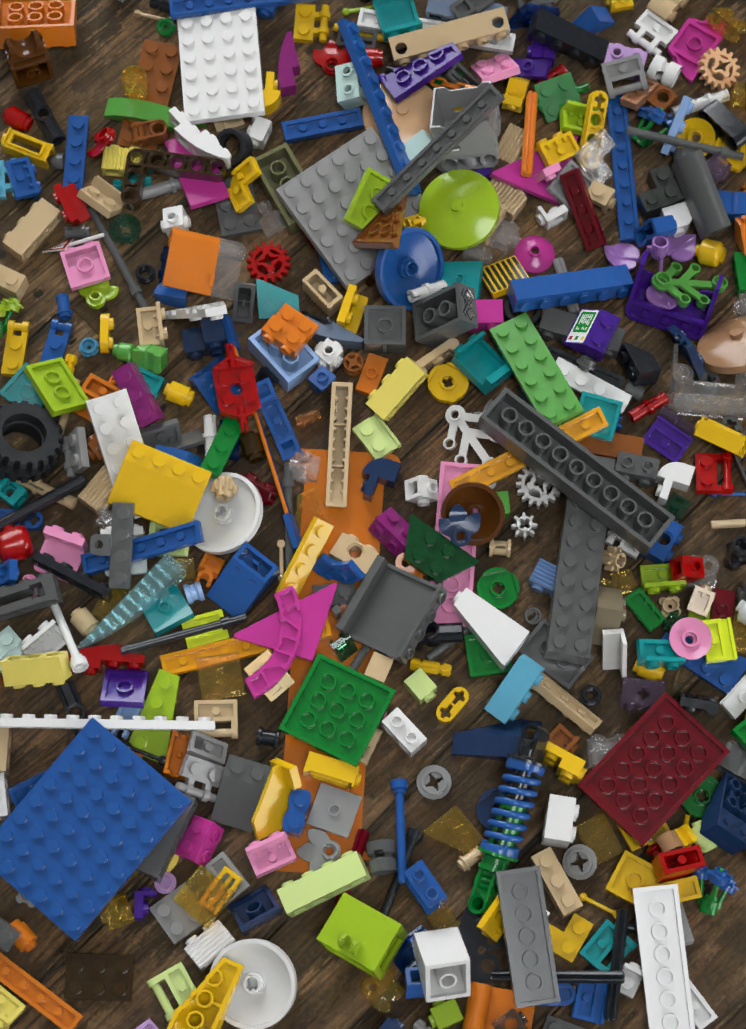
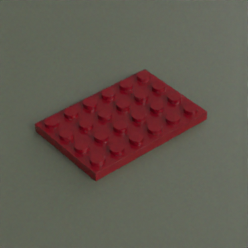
[576,692,731,847]

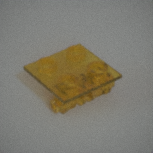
[706,7,746,44]

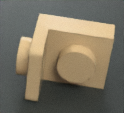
[686,584,716,618]

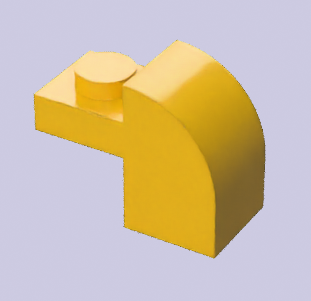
[261,71,281,116]
[502,76,530,113]

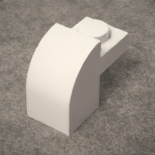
[655,462,695,506]

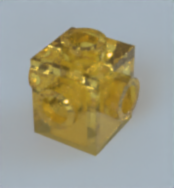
[99,892,135,931]

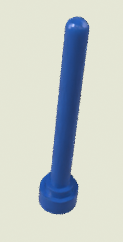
[390,778,408,884]

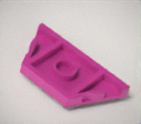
[667,18,731,84]

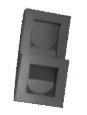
[449,0,495,19]

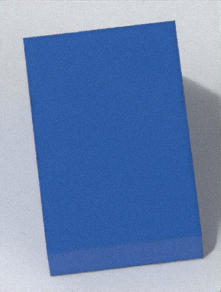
[572,5,615,34]

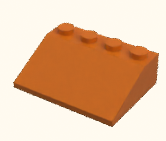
[0,0,77,49]

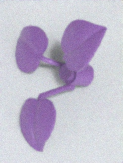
[604,234,696,309]

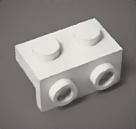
[20,619,66,655]

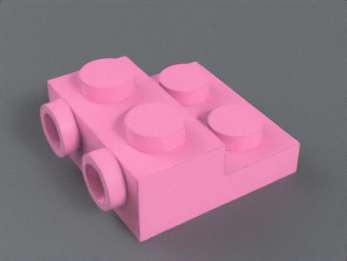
[60,240,111,291]

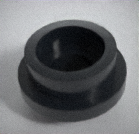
[135,264,156,284]
[580,685,602,707]

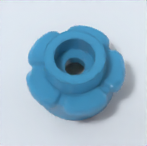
[79,338,99,357]

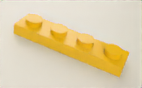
[275,516,334,596]

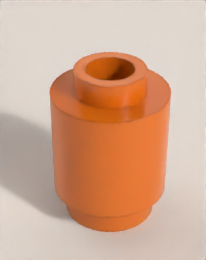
[11,919,38,952]

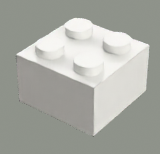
[541,794,579,849]

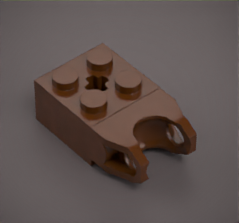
[3,29,55,90]

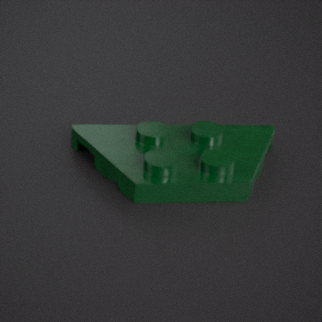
[403,514,479,584]

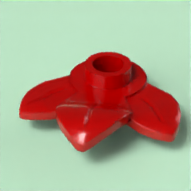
[313,40,351,76]
[87,127,116,158]

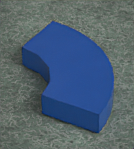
[312,553,366,584]

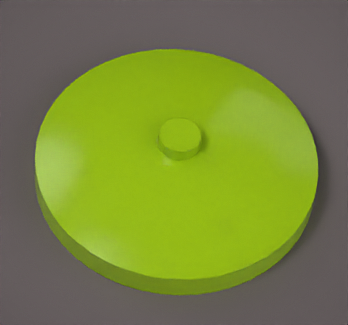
[419,169,500,250]

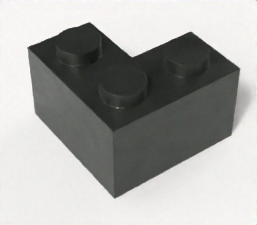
[637,164,684,222]

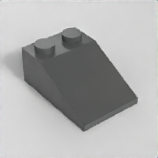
[210,754,272,834]

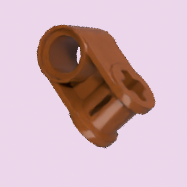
[129,119,169,148]

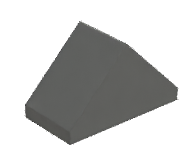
[232,281,257,323]

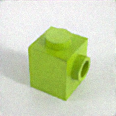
[427,998,464,1029]

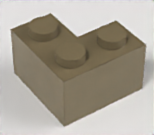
[592,586,627,646]

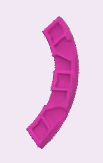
[245,585,302,700]

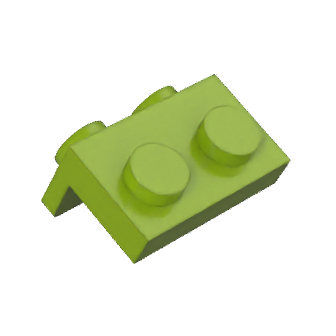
[559,100,600,139]
[639,563,687,595]

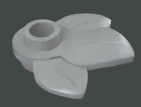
[296,829,341,871]

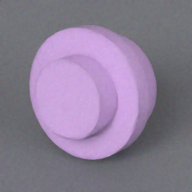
[154,872,176,894]

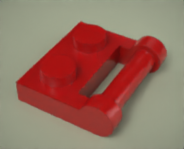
[694,452,734,495]

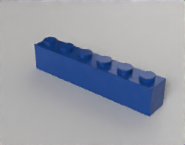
[507,264,634,312]

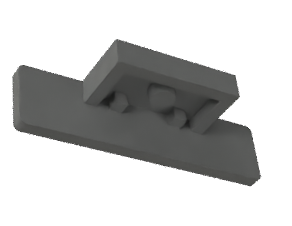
[139,418,206,450]

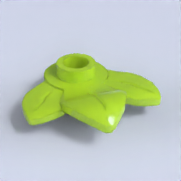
[79,280,119,309]

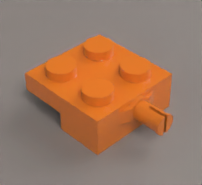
[71,373,120,424]

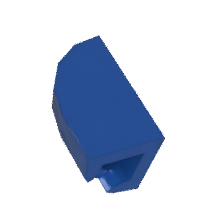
[153,282,188,308]

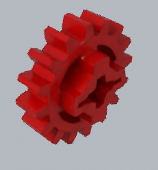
[247,242,291,285]

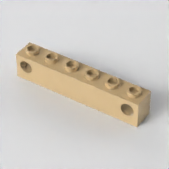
[388,7,510,67]

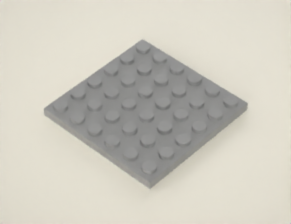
[274,127,422,291]

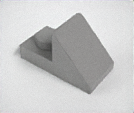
[187,730,228,766]

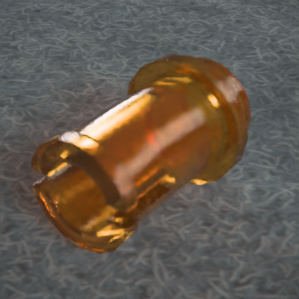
[293,407,321,429]

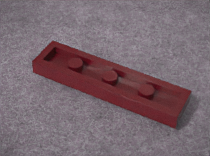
[559,168,607,252]

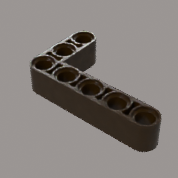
[121,148,228,211]

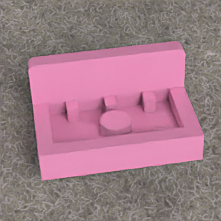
[245,831,298,878]

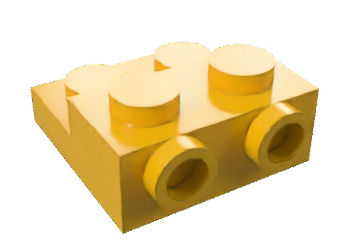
[542,741,587,785]

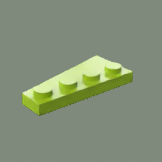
[129,668,180,762]

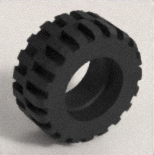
[0,401,64,483]

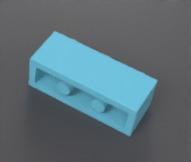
[484,654,545,724]

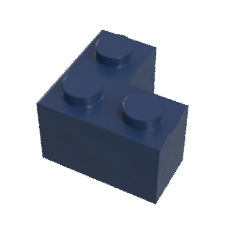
[181,318,226,361]

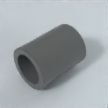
[624,380,646,402]

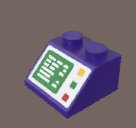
[563,309,620,362]

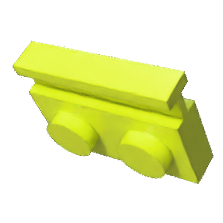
[181,609,230,649]
[701,617,738,664]

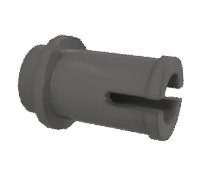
[64,224,91,239]

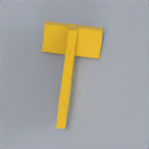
[251,758,302,840]

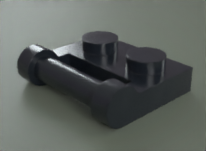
[679,692,719,715]

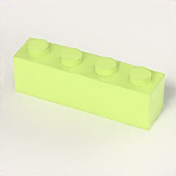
[277,851,371,918]

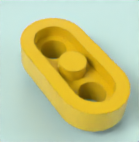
[100,314,114,353]

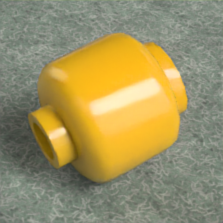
[694,239,726,267]

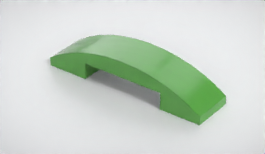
[104,98,175,132]

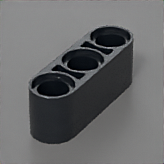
[698,100,746,151]

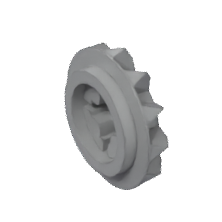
[417,765,451,800]
[563,844,598,880]

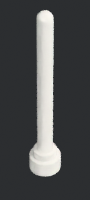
[50,604,89,673]

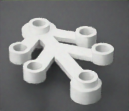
[443,405,497,464]

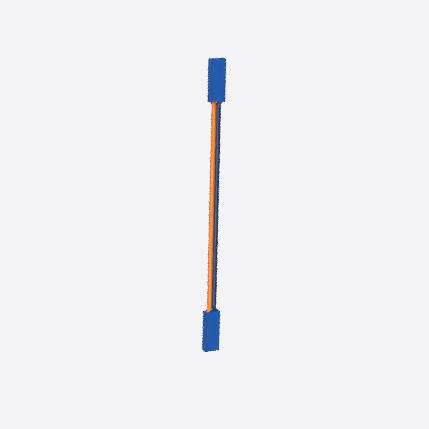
[221,314,302,550]

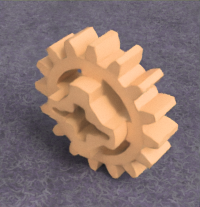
[697,47,740,91]

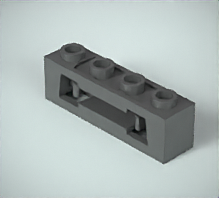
[0,572,64,622]

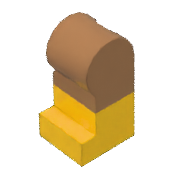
[655,823,698,852]

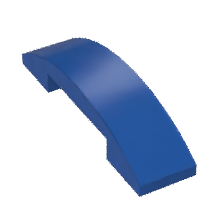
[256,377,303,461]

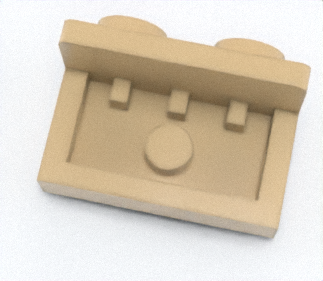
[136,301,168,347]

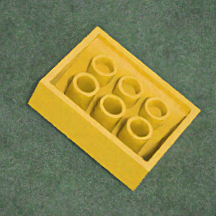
[107,440,212,528]

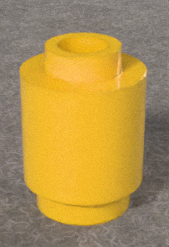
[163,381,195,407]
[632,660,666,683]

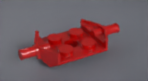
[212,343,262,433]

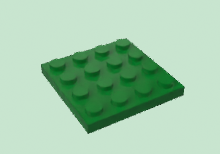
[279,653,396,768]

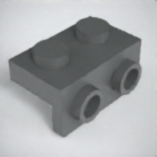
[614,451,660,488]

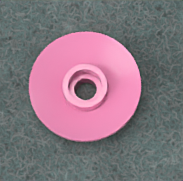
[669,617,712,660]

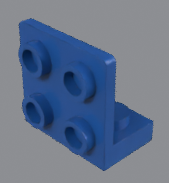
[187,355,241,414]

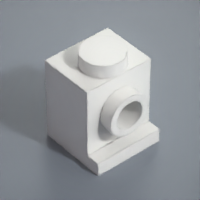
[246,116,272,150]

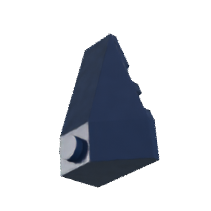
[452,719,542,761]

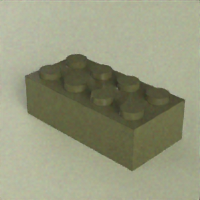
[255,142,303,235]

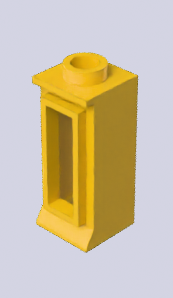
[0,127,56,170]
[694,416,746,458]
[303,751,363,791]

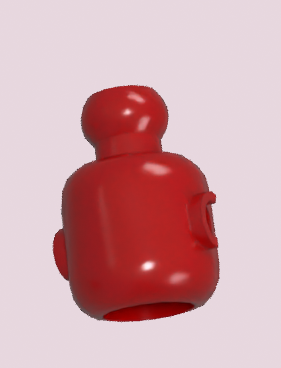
[0,525,35,562]

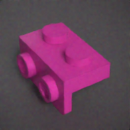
[175,815,224,869]

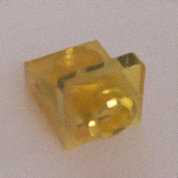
[426,904,460,930]

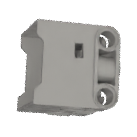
[430,81,501,172]

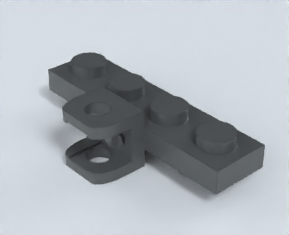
[90,502,135,589]

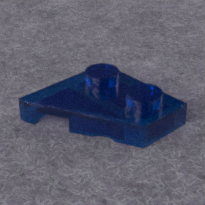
[508,3,560,30]

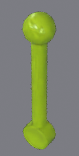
[342,5,374,16]

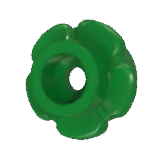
[156,17,176,37]

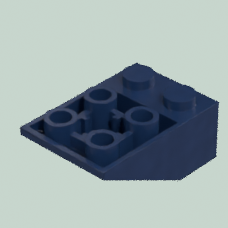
[700,771,746,855]

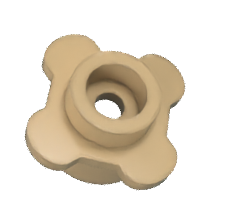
[659,596,682,618]

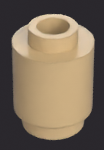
[70,607,101,639]

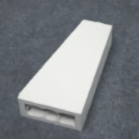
[452,588,530,671]

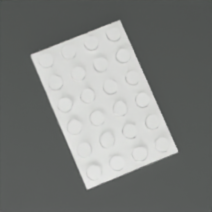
[177,7,266,125]

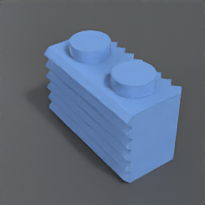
[528,558,556,599]

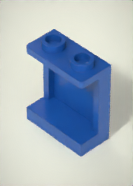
[404,859,447,917]

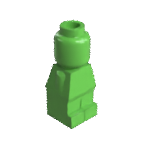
[112,342,168,374]

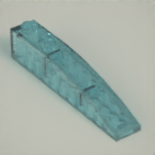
[77,553,186,650]

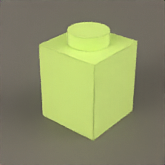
[404,668,437,705]

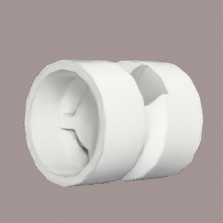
[646,54,682,89]

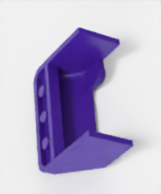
[625,250,724,340]

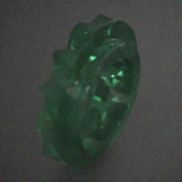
[109,214,142,245]

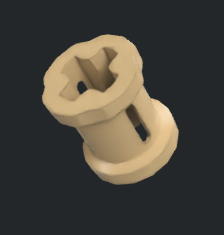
[489,538,511,558]

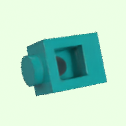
[0,477,29,509]

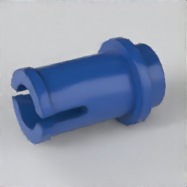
[56,293,73,321]

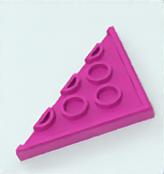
[489,135,578,206]
[234,583,338,662]

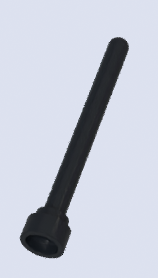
[380,827,425,916]

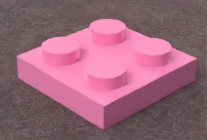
[470,53,521,83]

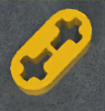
[436,687,469,724]

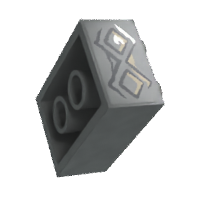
[412,282,478,348]

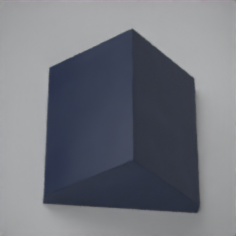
[227,884,283,936]

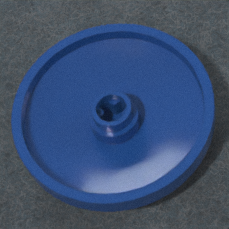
[375,227,444,310]

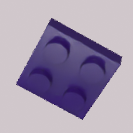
[100,669,149,709]

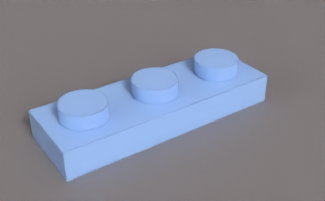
[660,95,694,155]

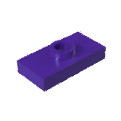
[513,58,552,80]

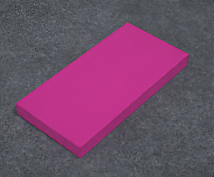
[164,130,229,210]

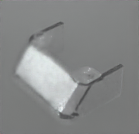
[667,344,746,420]

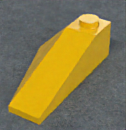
[167,957,244,1029]

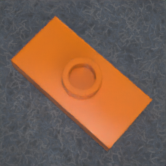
[355,353,388,396]

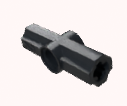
[23,88,66,146]
[723,535,746,572]
[418,621,464,647]
[55,680,88,737]

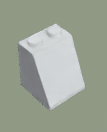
[414,927,471,1003]

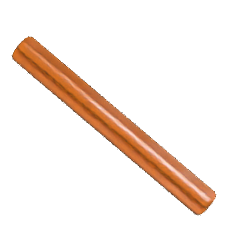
[521,91,538,178]

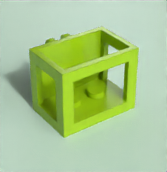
[317,892,408,981]

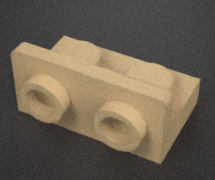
[77,175,128,219]

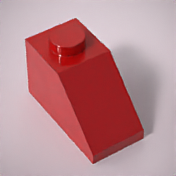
[652,845,706,883]

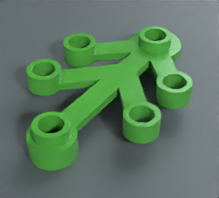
[651,262,728,309]

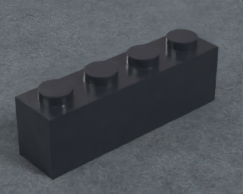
[526,8,609,69]

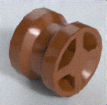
[343,352,364,377]

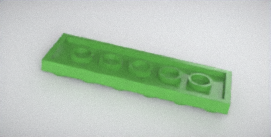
[489,312,584,426]

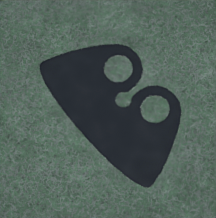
[459,907,504,983]

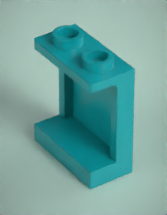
[372,0,423,42]
[451,331,513,395]

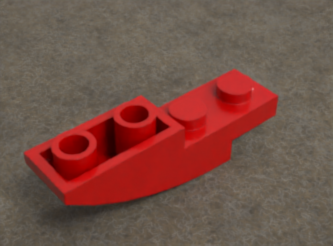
[68,644,147,676]

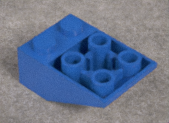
[206,542,280,617]

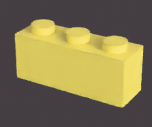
[365,357,429,422]
[0,651,72,689]

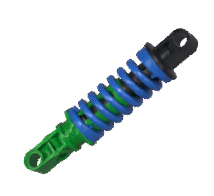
[468,723,550,915]

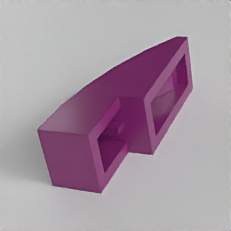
[278,31,300,97]

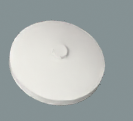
[193,472,263,555]
[210,938,297,1029]

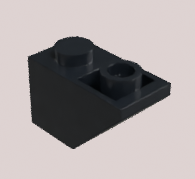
[617,342,662,387]

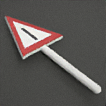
[42,233,105,253]

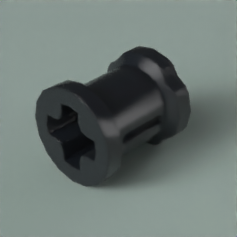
[256,726,281,749]

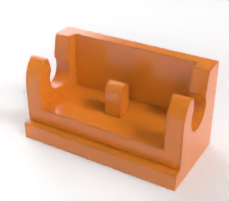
[163,730,190,781]

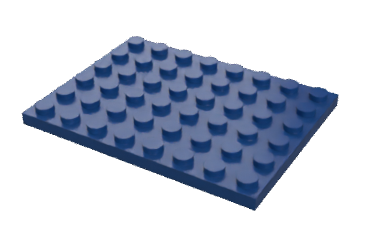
[0,717,192,941]

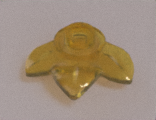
[361,968,405,1013]

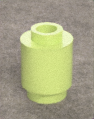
[691,819,718,854]

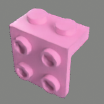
[34,525,88,583]

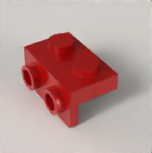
[52,183,91,226]

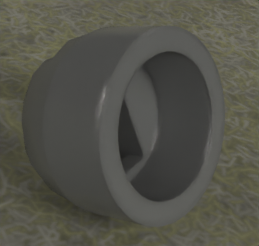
[50,154,65,170]
[524,607,542,625]

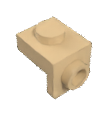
[588,179,617,214]

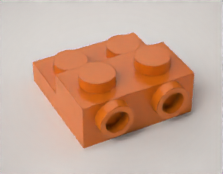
[261,303,319,359]

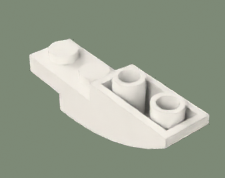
[168,106,232,169]

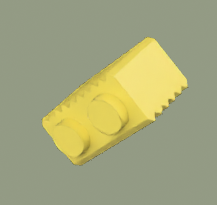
[101,145,142,178]

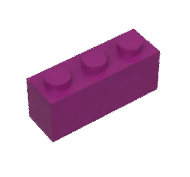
[111,362,165,428]

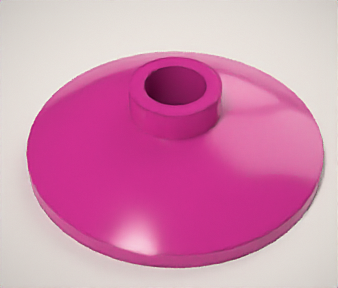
[514,236,555,274]

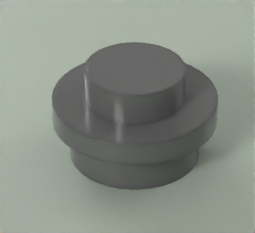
[576,355,596,372]

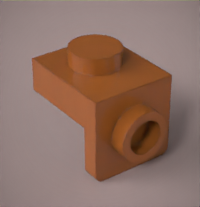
[549,723,580,754]

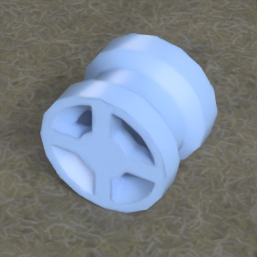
[183,581,205,605]

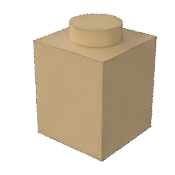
[364,651,394,684]

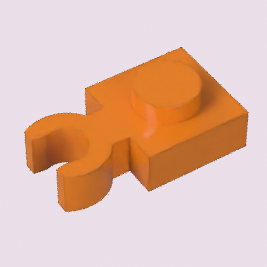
[195,552,225,587]

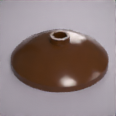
[441,482,505,546]

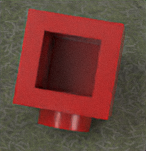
[669,555,705,583]

